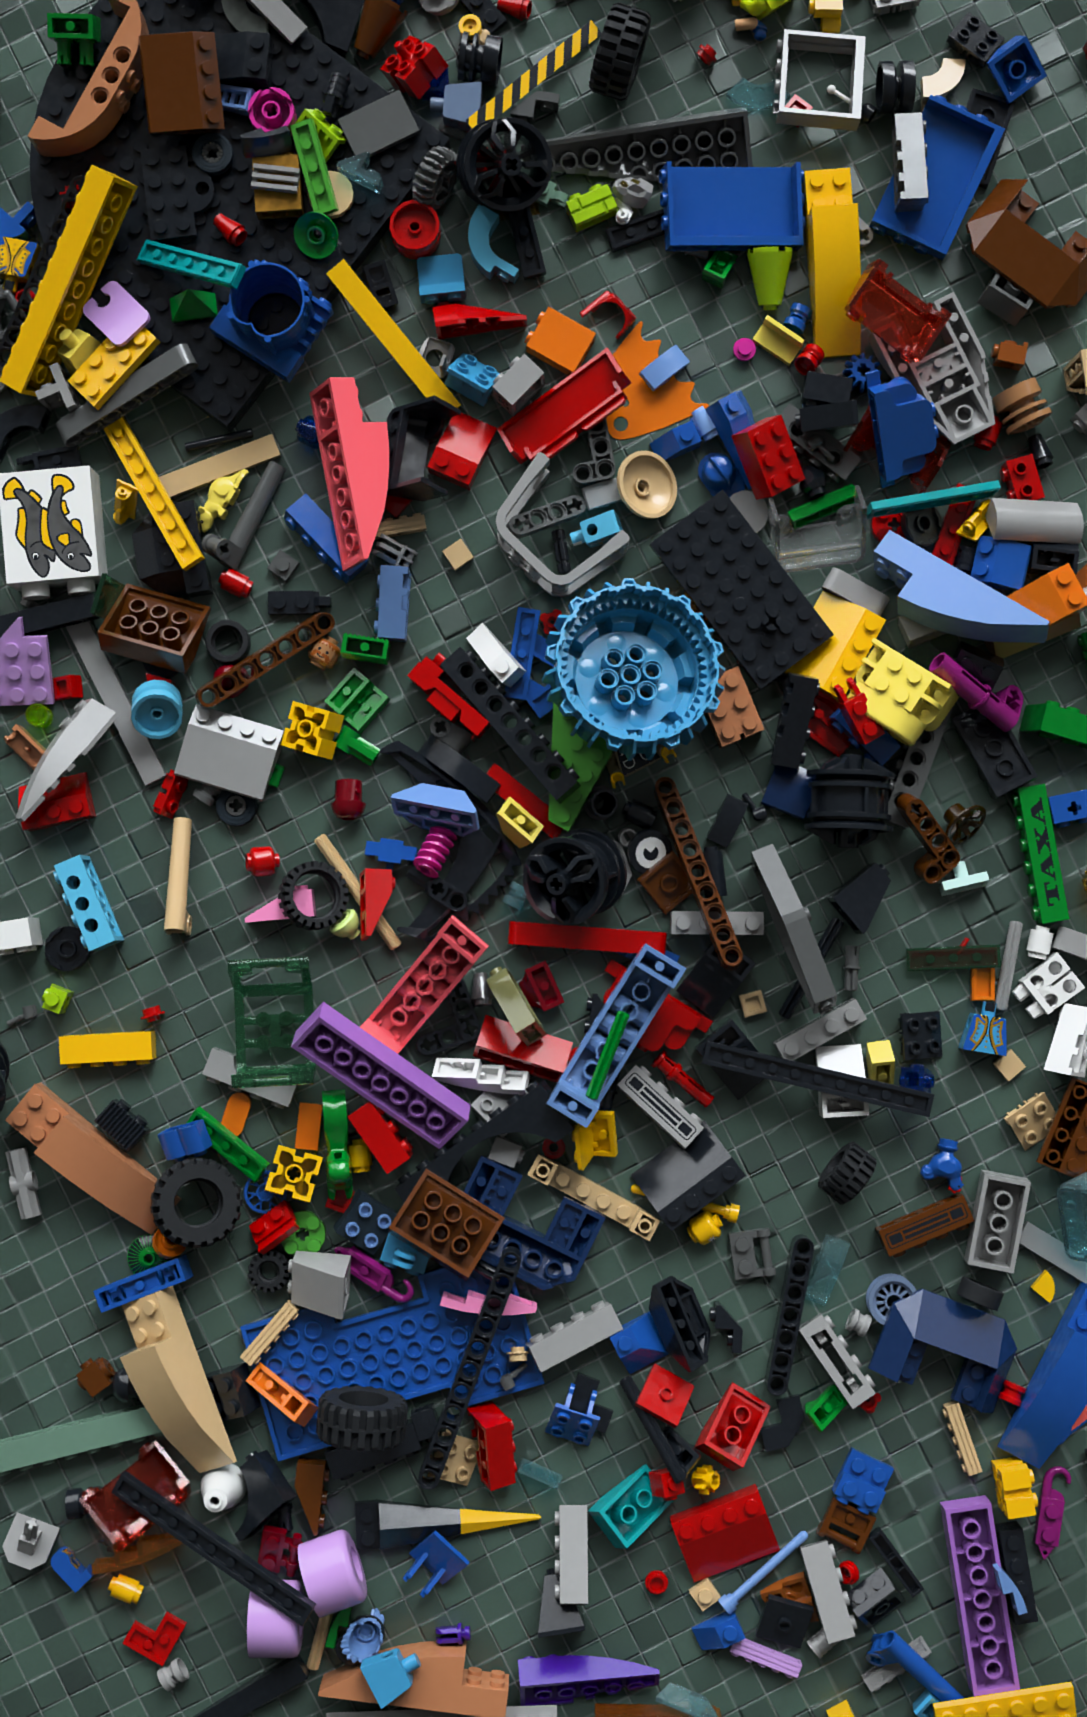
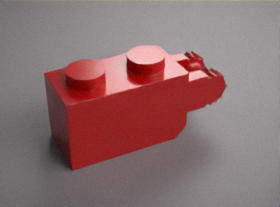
[833,677,885,745]

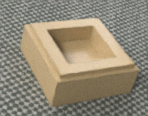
[442,539,474,571]
[738,990,767,1018]
[992,1049,1026,1081]

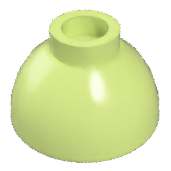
[330,909,360,940]

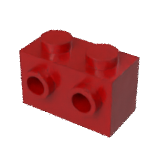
[1000,454,1045,501]

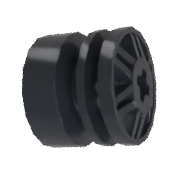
[456,31,503,87]

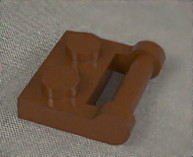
[816,1496,877,1555]

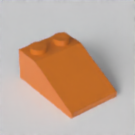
[1006,563,1087,627]

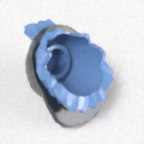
[335,1608,385,1666]

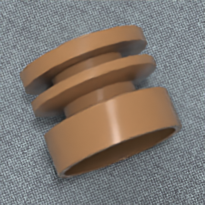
[992,377,1052,436]

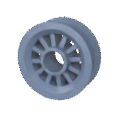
[866,1273,917,1325]

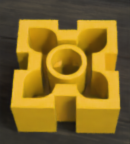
[280,701,344,760]
[264,1145,323,1203]
[991,1457,1038,1520]

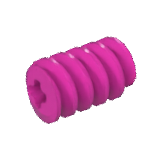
[413,826,457,878]

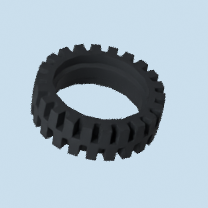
[278,861,349,930]

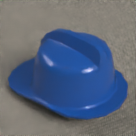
[698,452,745,498]

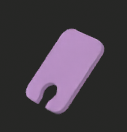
[83,281,150,347]

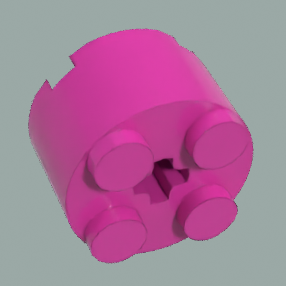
[248,87,297,136]

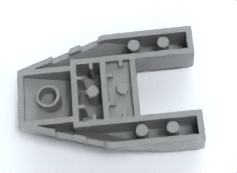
[868,292,995,445]

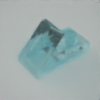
[336,151,383,194]

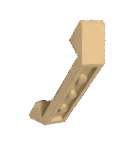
[527,1154,660,1241]

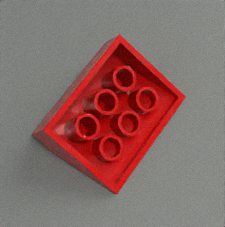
[670,1484,780,1582]

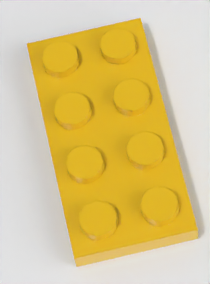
[67,327,160,410]

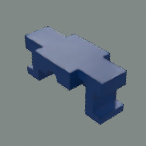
[365,838,418,872]

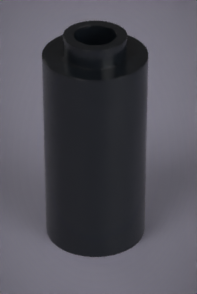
[701,846,728,898]

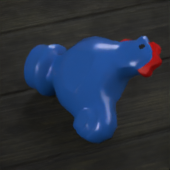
[920,1138,964,1194]

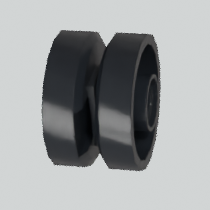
[875,60,916,114]

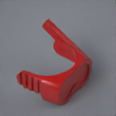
[580,291,636,340]

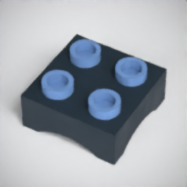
[333,1189,398,1255]

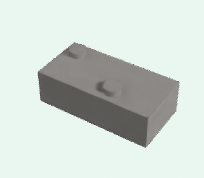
[964,1169,1031,1274]

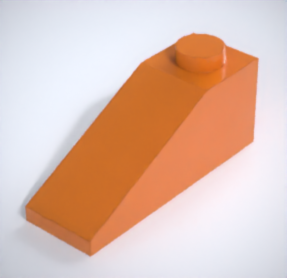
[246,1362,318,1427]

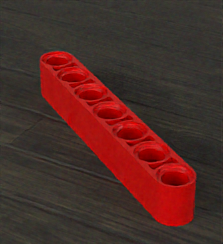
[508,921,667,955]

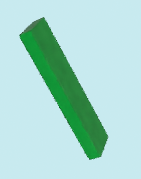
[187,1106,270,1183]

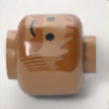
[308,635,341,671]

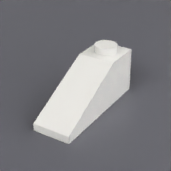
[466,623,527,688]

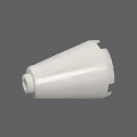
[200,1464,247,1512]

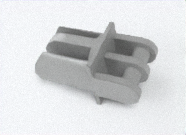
[372,533,418,567]

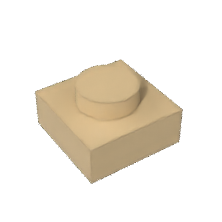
[689,1578,721,1611]

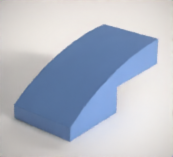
[639,345,690,391]
[992,1563,1028,1615]

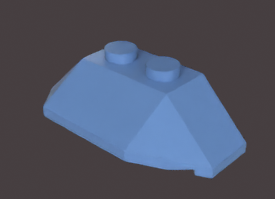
[390,783,480,837]

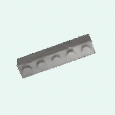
[861,1636,932,1692]

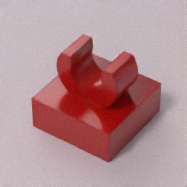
[421,652,446,679]

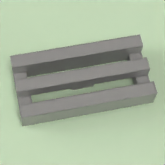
[251,163,300,194]

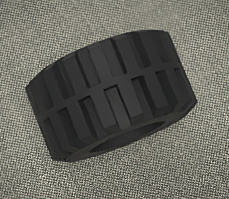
[818,1141,877,1205]

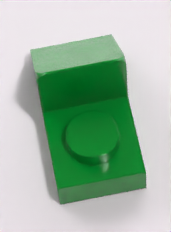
[702,251,738,289]
[805,1384,848,1432]

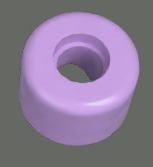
[298,1529,367,1618]
[247,1580,304,1658]

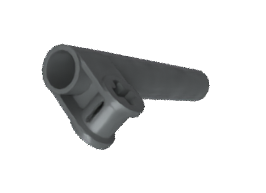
[202,461,286,570]

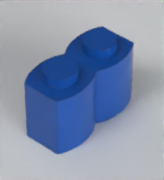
[158,1119,212,1162]

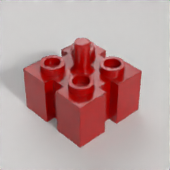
[380,35,449,100]

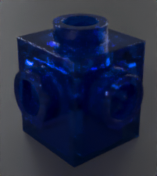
[899,1064,935,1093]

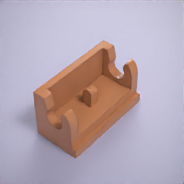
[4,724,46,770]

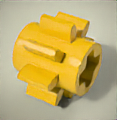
[691,1464,720,1495]

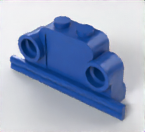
[865,370,939,488]

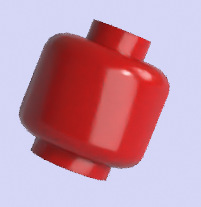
[245,846,280,877]

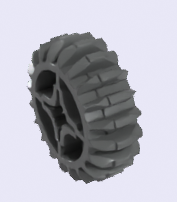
[412,146,458,210]

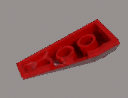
[433,302,527,340]

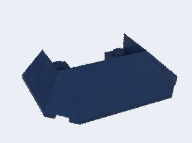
[463,1155,606,1290]
[868,1288,1017,1413]

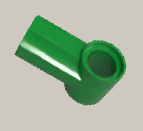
[334,725,380,766]

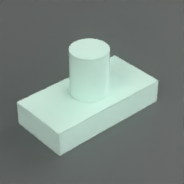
[939,861,989,896]

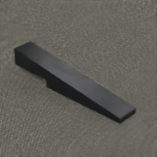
[193,1654,310,1717]

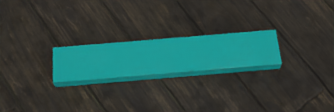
[137,240,246,289]
[864,480,1001,519]

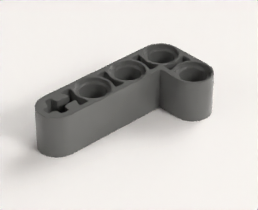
[572,418,615,488]

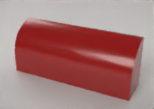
[473,1015,573,1083]

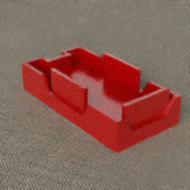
[407,662,491,742]

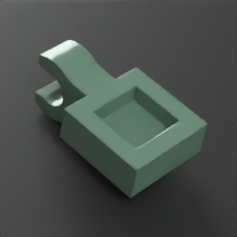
[535,181,568,208]

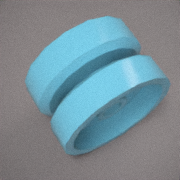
[131,680,183,739]

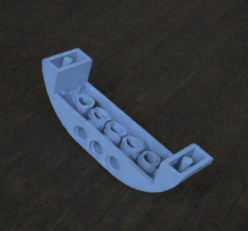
[546,943,686,1128]

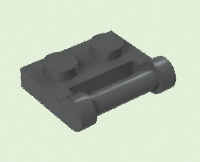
[728,1228,776,1280]

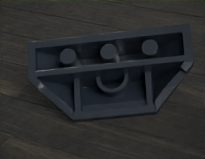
[132,513,189,598]
[649,1276,710,1372]

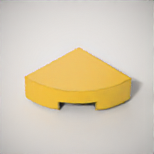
[1031,1270,1055,1303]

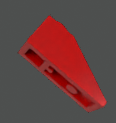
[360,868,396,941]

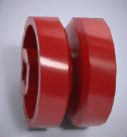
[389,200,441,260]

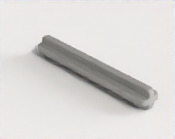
[994,921,1023,1011]

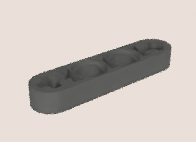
[506,495,586,539]

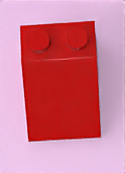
[427,412,497,491]
[695,1382,771,1471]

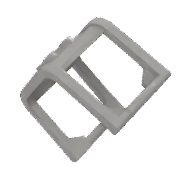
[496,452,630,598]

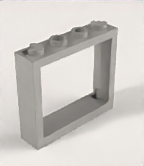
[772,29,865,131]

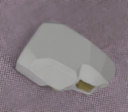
[612,177,654,208]

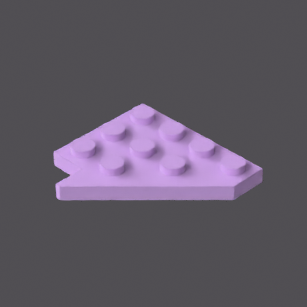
[0,617,55,706]

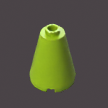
[747,247,793,311]

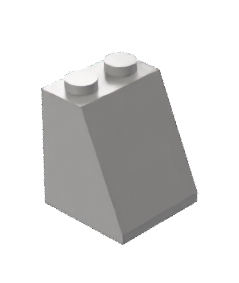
[288,1251,351,1319]

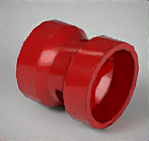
[794,343,825,375]

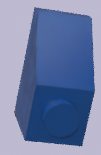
[649,420,702,462]
[692,1611,746,1650]

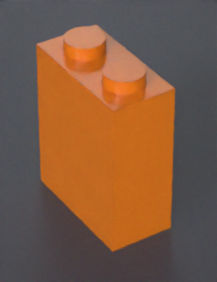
[524,307,596,376]

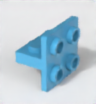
[444,353,500,407]

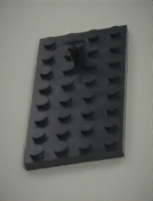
[649,490,834,690]

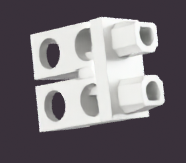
[1012,952,1085,1019]

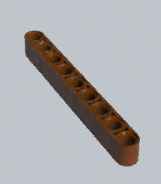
[654,777,743,971]

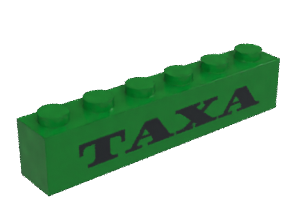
[1011,784,1069,924]

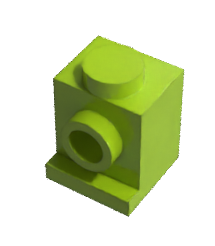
[42,983,74,1014]

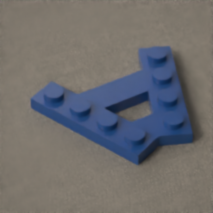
[504,607,613,719]

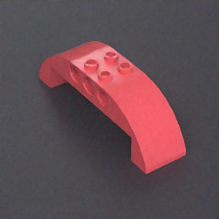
[360,915,489,1054]

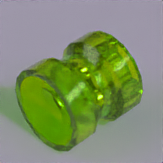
[25,703,54,728]

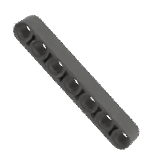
[56,344,198,447]

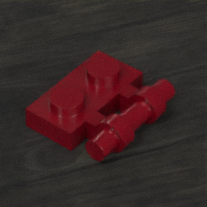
[258,1525,303,1577]

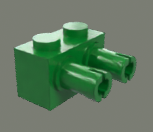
[47,13,101,66]

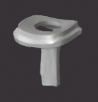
[419,337,455,379]

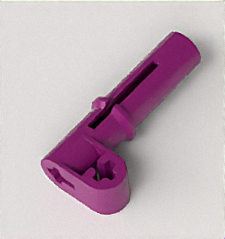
[929,653,1023,732]

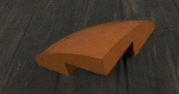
[760,1571,819,1622]

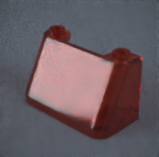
[844,258,952,363]
[79,1440,191,1554]

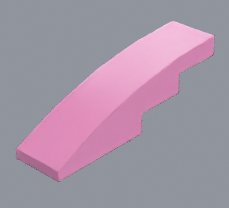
[440,1290,537,1315]

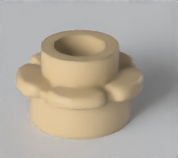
[506,1347,529,1362]

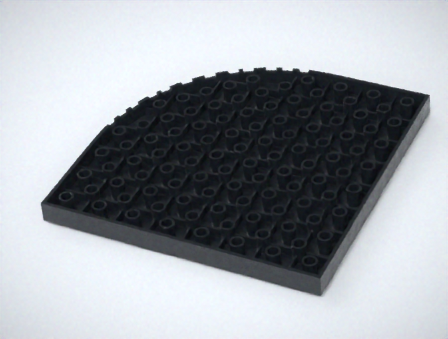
[29,0,451,433]

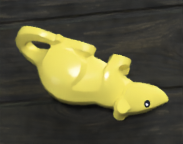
[198,469,249,533]

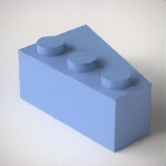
[374,565,411,642]

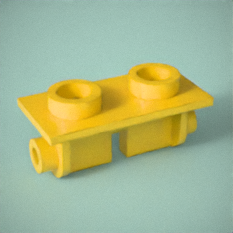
[113,479,138,524]
[956,499,991,542]

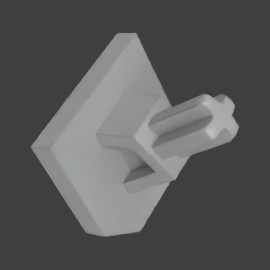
[2,1512,60,1571]

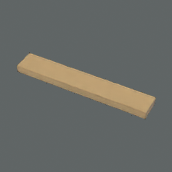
[159,434,281,499]

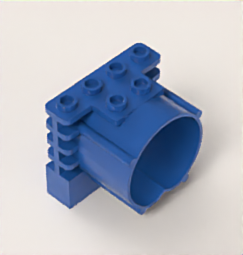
[209,259,334,383]

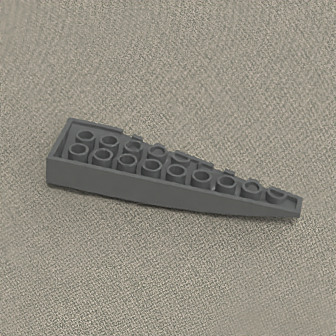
[521,107,753,183]

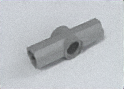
[5,1147,42,1220]

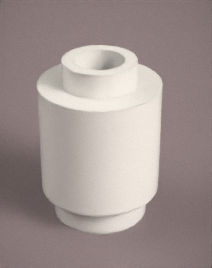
[1026,925,1054,960]

